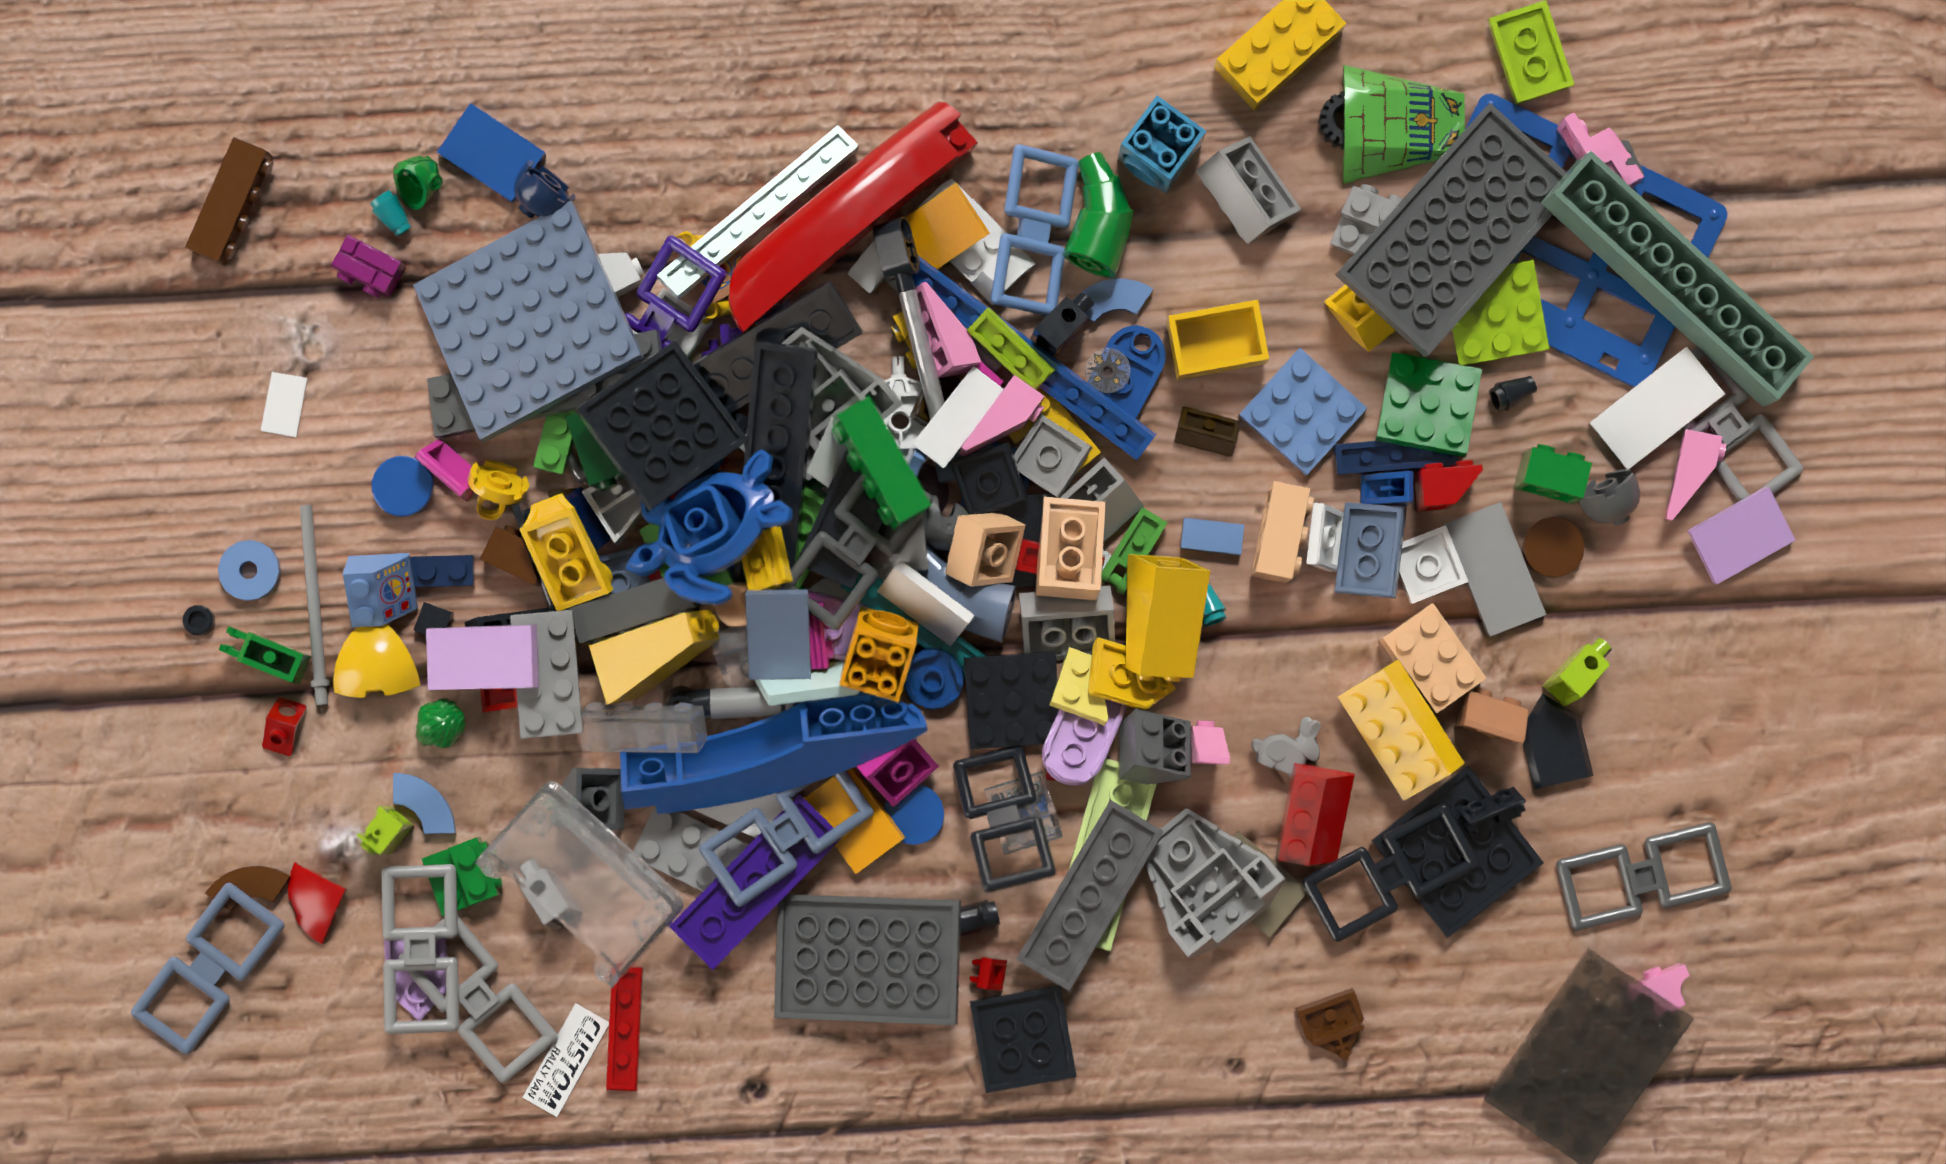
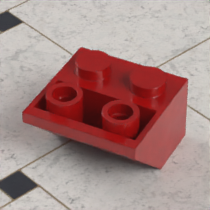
[1413,460,1483,512]

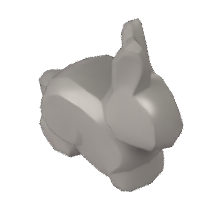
[1251,717,1321,777]

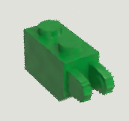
[219,626,311,684]

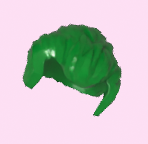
[415,698,466,749]

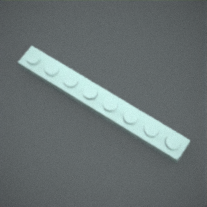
[657,126,858,300]

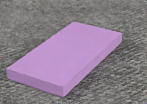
[426,625,539,690]

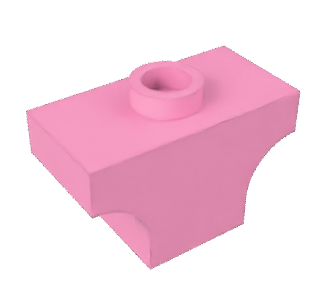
[1622,963,1690,1017]

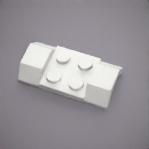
[916,179,1036,306]

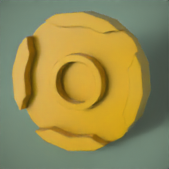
[467,460,530,520]

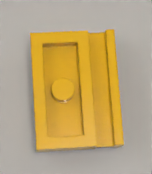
[742,526,793,590]

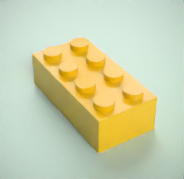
[1214,0,1347,111]
[1338,659,1464,801]

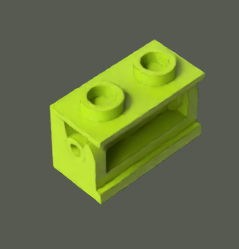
[356,806,414,855]

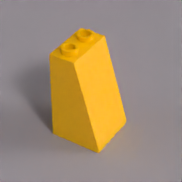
[1126,554,1210,682]
[589,610,720,704]

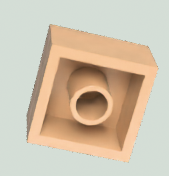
[945,512,1026,587]

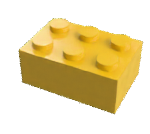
[1166,300,1269,380]

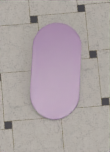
[1042,699,1127,785]

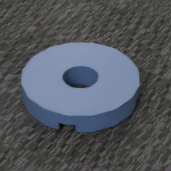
[218,540,281,601]

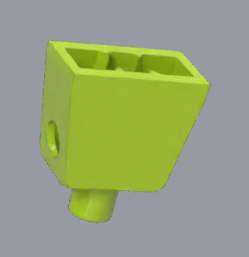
[1542,638,1612,707]

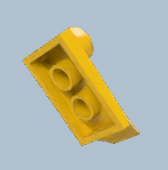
[519,493,613,611]

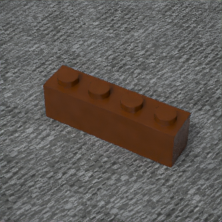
[185,137,274,266]

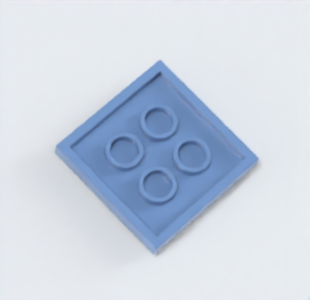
[1238,348,1367,476]

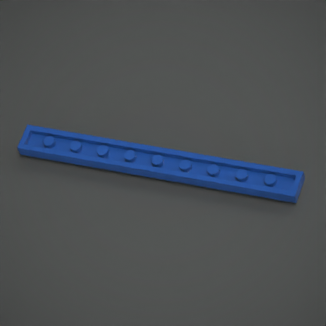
[913,255,1157,460]

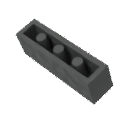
[569,578,701,645]

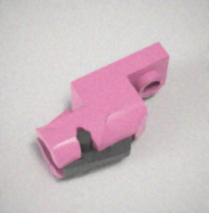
[1557,113,1644,188]

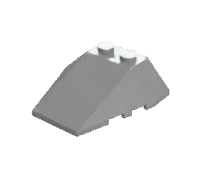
[781,327,903,481]
[1145,808,1286,959]

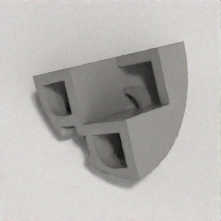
[869,515,929,571]

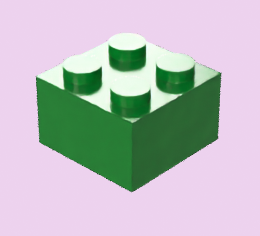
[1513,444,1592,504]

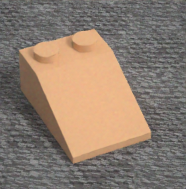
[1035,497,1105,601]

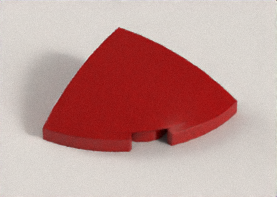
[288,862,348,944]

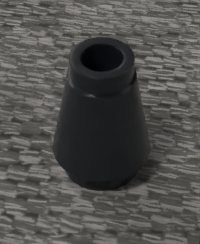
[1489,376,1537,411]

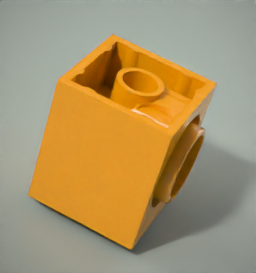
[839,606,919,702]

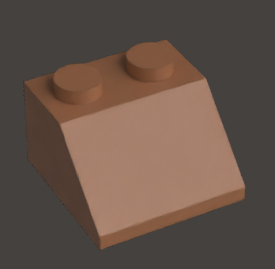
[1455,687,1529,745]

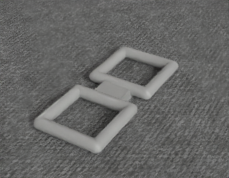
[1683,347,1803,501]
[381,864,459,1034]
[398,915,558,1083]

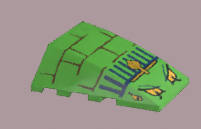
[1343,65,1465,184]

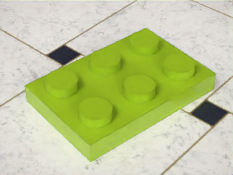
[1487,0,1575,105]

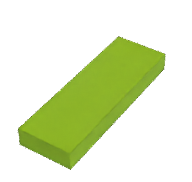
[967,307,1055,390]

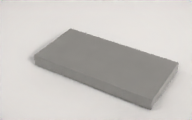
[1443,502,1546,637]

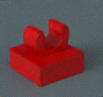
[969,957,1007,991]

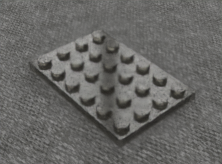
[1484,948,1694,1164]

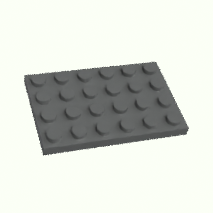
[774,894,961,1025]

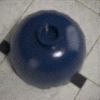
[514,160,575,218]

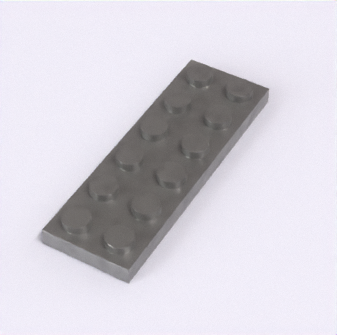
[1016,800,1164,991]

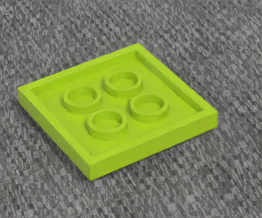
[1452,260,1549,365]

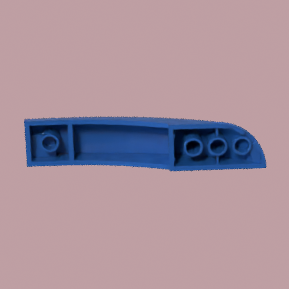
[620,692,928,814]

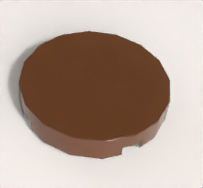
[1522,517,1585,578]

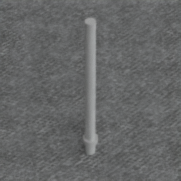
[300,505,330,705]

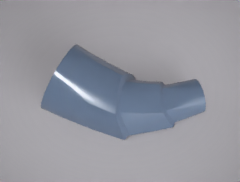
[916,544,1016,643]

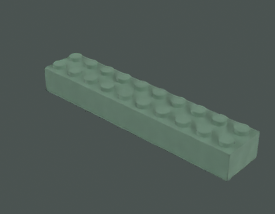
[1541,150,1814,407]

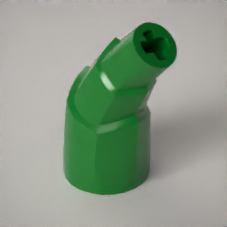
[1063,152,1134,278]

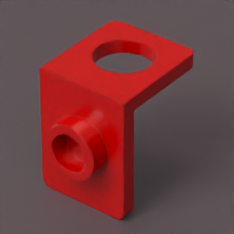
[262,697,307,756]

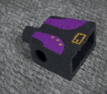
[1030,292,1094,358]

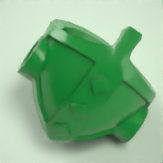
[393,155,443,210]

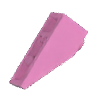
[916,282,981,378]
[959,375,1044,457]
[1665,429,1727,520]
[1191,721,1230,765]

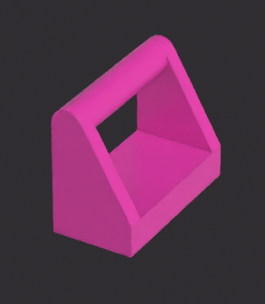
[414,439,475,501]

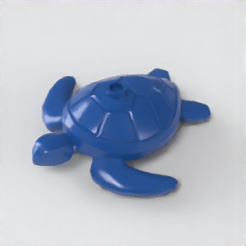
[626,450,793,604]

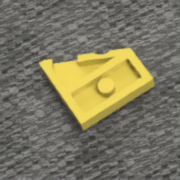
[1049,647,1108,725]

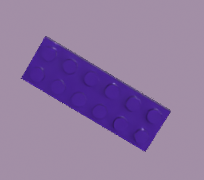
[669,794,841,970]

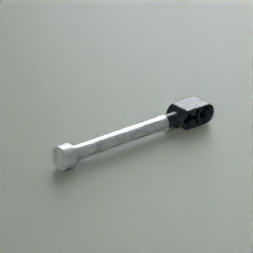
[873,217,962,449]

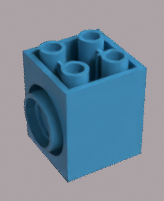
[1118,95,1206,194]

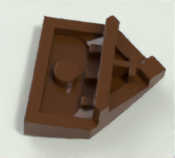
[1295,988,1365,1060]

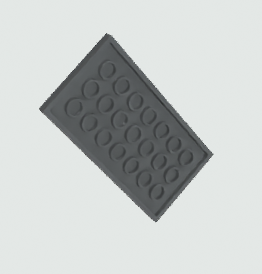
[1335,103,1567,358]

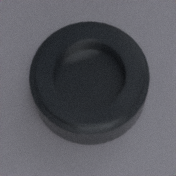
[182,605,215,636]

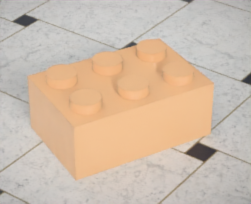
[1251,481,1314,583]
[1379,603,1486,714]

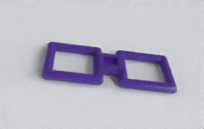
[625,235,726,349]

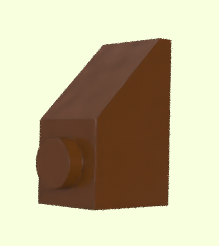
[480,525,540,587]

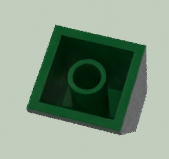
[565,413,624,491]

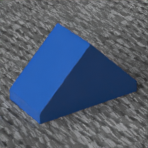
[1361,471,1413,506]

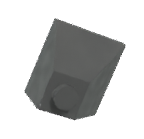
[553,768,624,830]

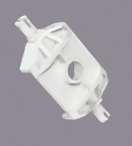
[883,356,931,462]

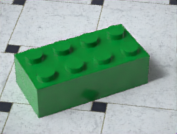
[831,396,932,530]

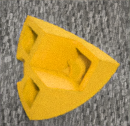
[333,624,420,698]

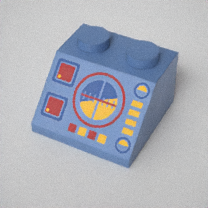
[343,553,418,627]

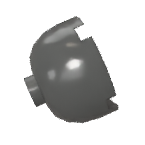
[1579,469,1640,525]

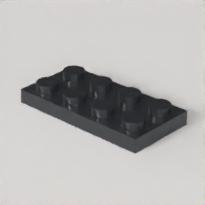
[797,451,882,589]

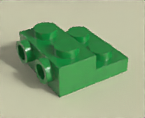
[422,837,503,916]

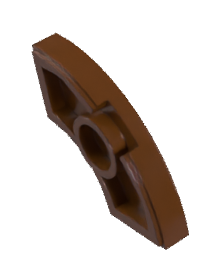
[204,866,291,910]

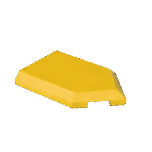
[1088,637,1176,710]

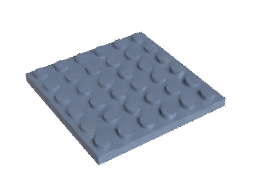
[413,200,644,443]

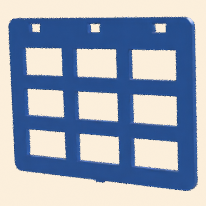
[1465,93,1728,388]

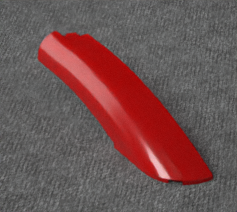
[728,102,978,333]

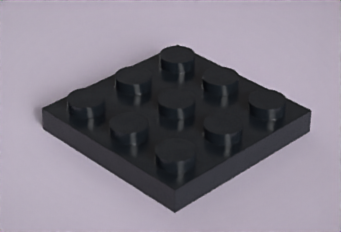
[964,651,1059,749]
[970,985,1077,1093]

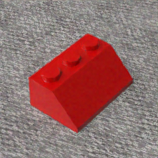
[1277,763,1355,866]

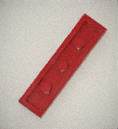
[606,966,643,1091]

